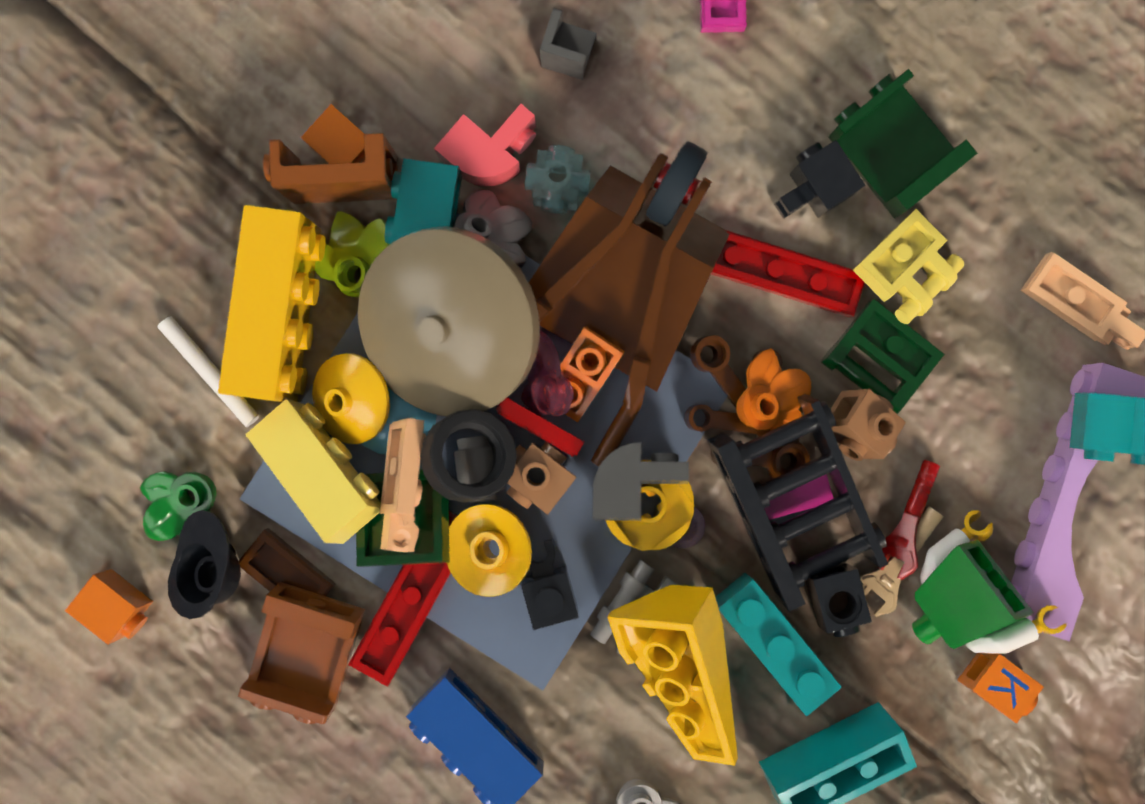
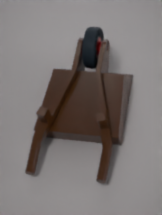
[528,141,730,467]

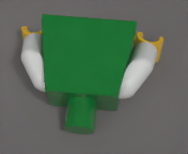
[912,510,1067,654]

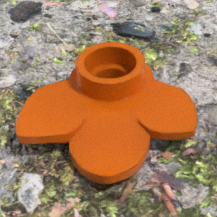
[736,348,812,431]

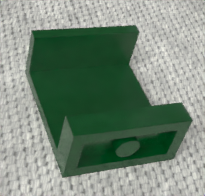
[828,69,978,219]

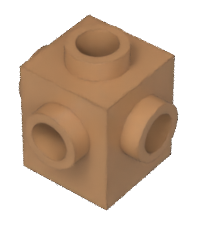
[831,389,906,461]
[506,441,577,515]

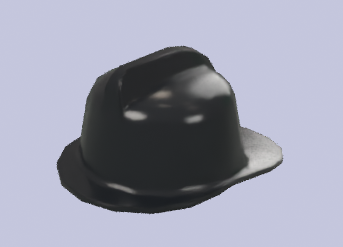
[168,510,241,619]

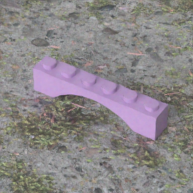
[1011,363,1145,642]

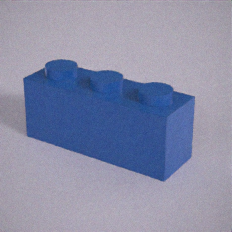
[406,668,544,804]

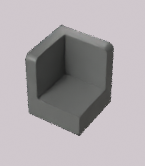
[540,8,597,80]

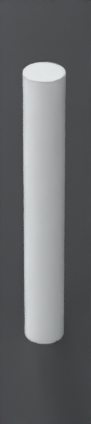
[157,316,260,427]

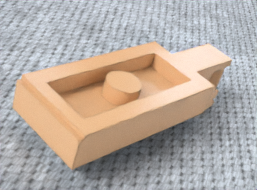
[1020,252,1145,350]
[380,418,426,552]

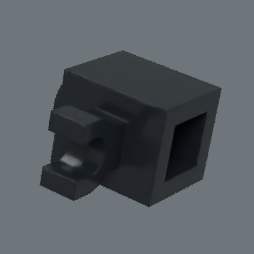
[774,140,866,219]
[521,538,579,630]

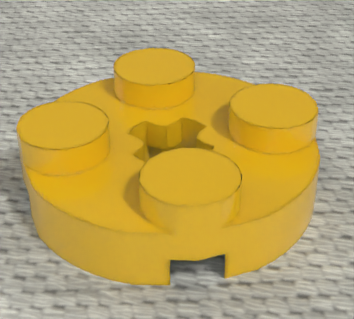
[605,459,694,551]

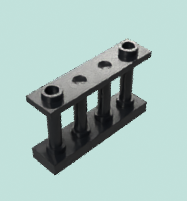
[707,394,888,612]

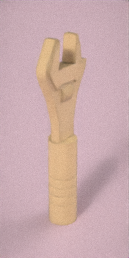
[860,506,944,617]

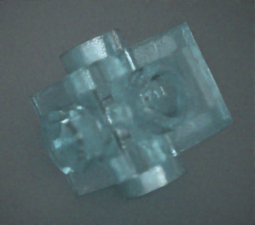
[525,145,591,214]

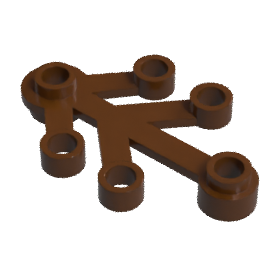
[684,335,810,479]

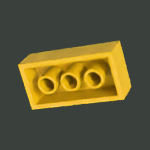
[218,205,326,402]

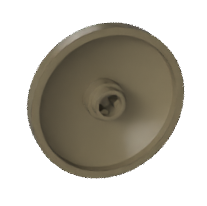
[358,227,540,416]

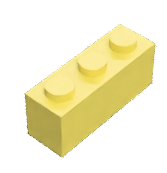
[245,398,381,544]

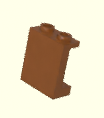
[263,133,398,204]
[238,582,366,724]

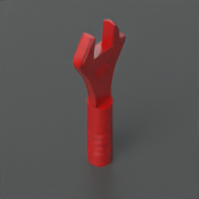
[878,460,940,580]

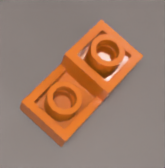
[540,326,625,422]

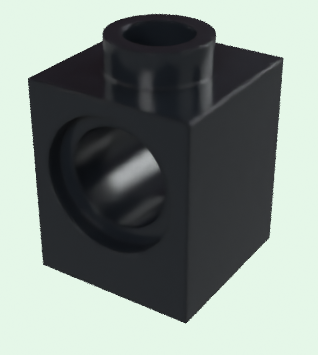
[806,563,872,637]

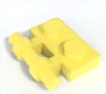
[853,209,964,324]

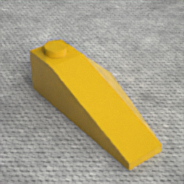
[607,584,738,766]

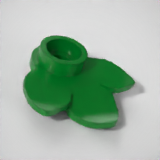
[140,471,217,541]

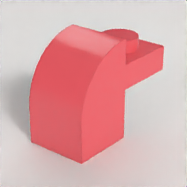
[434,104,536,187]

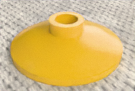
[312,353,390,444]
[447,504,532,597]

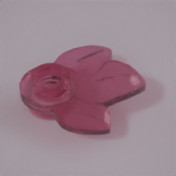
[521,331,573,416]

